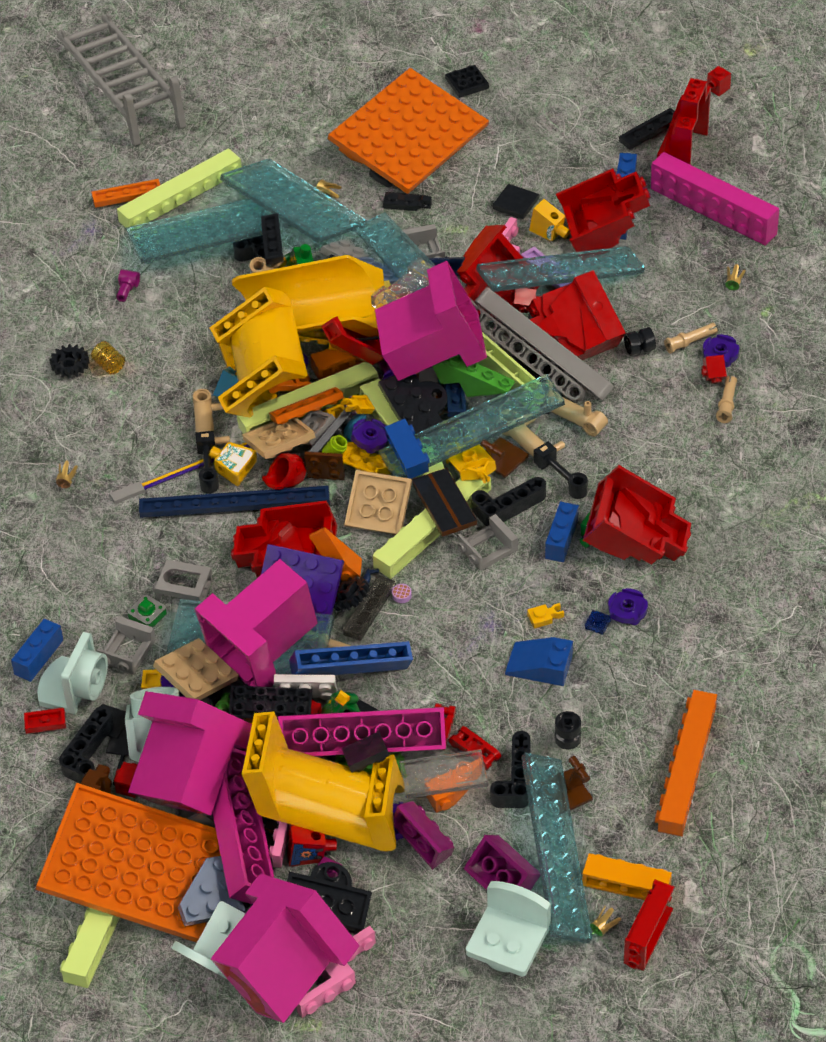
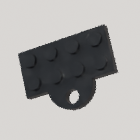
[378,374,447,441]
[287,862,372,932]

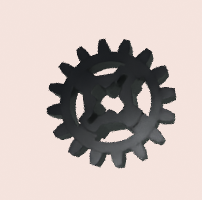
[50,344,90,378]
[334,576,370,612]

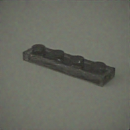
[343,575,396,641]

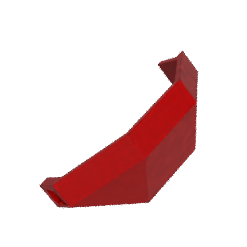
[321,290,410,365]

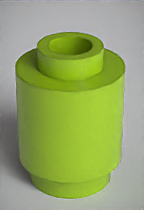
[322,435,348,454]

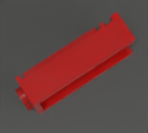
[624,879,675,971]

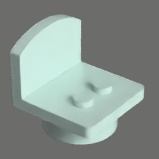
[37,632,108,715]
[125,687,179,762]
[466,881,551,977]
[171,901,246,979]

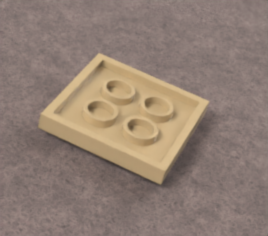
[242,417,316,459]
[344,470,412,535]
[153,638,239,700]

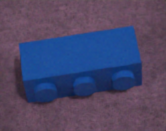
[384,419,430,479]
[545,501,579,563]
[11,619,63,682]

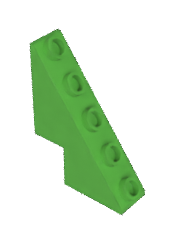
[432,355,515,397]

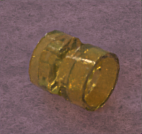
[91,341,125,375]

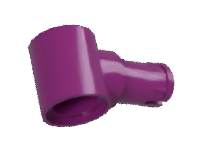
[116,269,140,302]

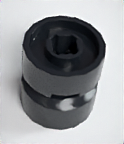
[624,327,656,356]
[555,711,581,750]

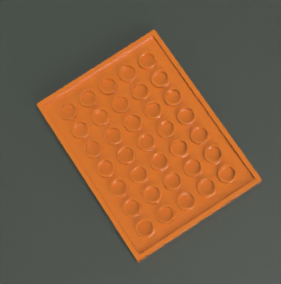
[327,68,489,194]
[35,783,221,943]

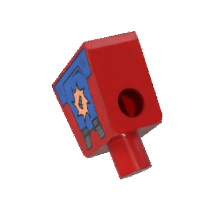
[287,826,337,867]

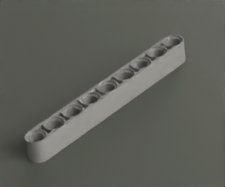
[475,287,614,401]
[470,298,586,401]

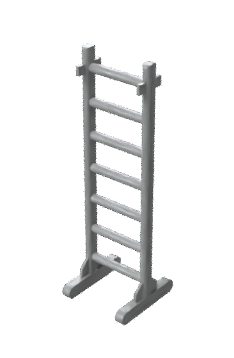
[56,13,186,146]

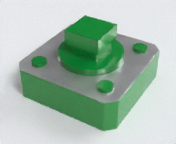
[128,595,167,627]

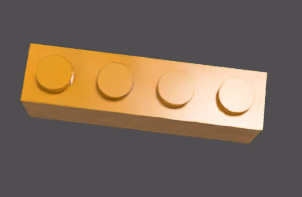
[582,853,672,900]

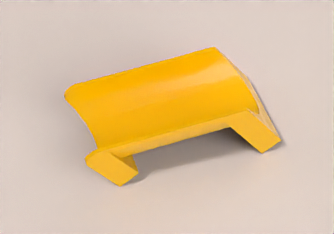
[232,255,386,337]
[210,287,308,418]
[242,711,405,851]

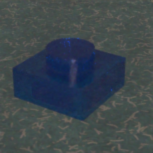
[585,610,611,635]

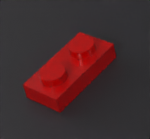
[24,708,66,734]

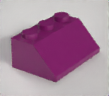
[393,801,455,870]
[463,835,541,891]

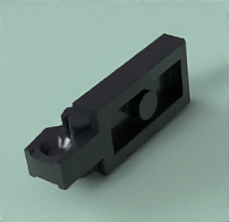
[383,192,432,211]

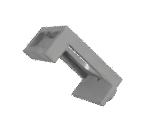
[401,224,445,270]
[457,514,518,571]
[153,560,213,608]
[96,616,156,674]

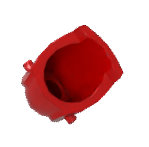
[262,453,306,490]

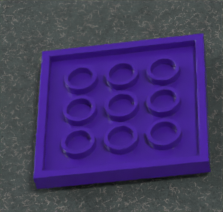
[261,544,344,635]

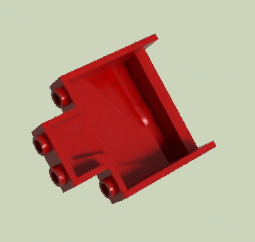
[657,78,711,165]
[556,168,651,263]
[457,225,548,317]
[521,270,626,361]
[583,465,692,565]
[231,500,338,578]

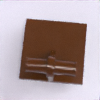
[480,437,529,478]
[305,451,345,480]
[536,756,593,817]

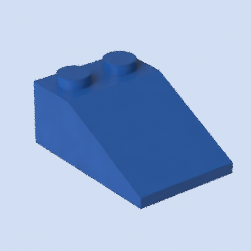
[505,637,573,686]

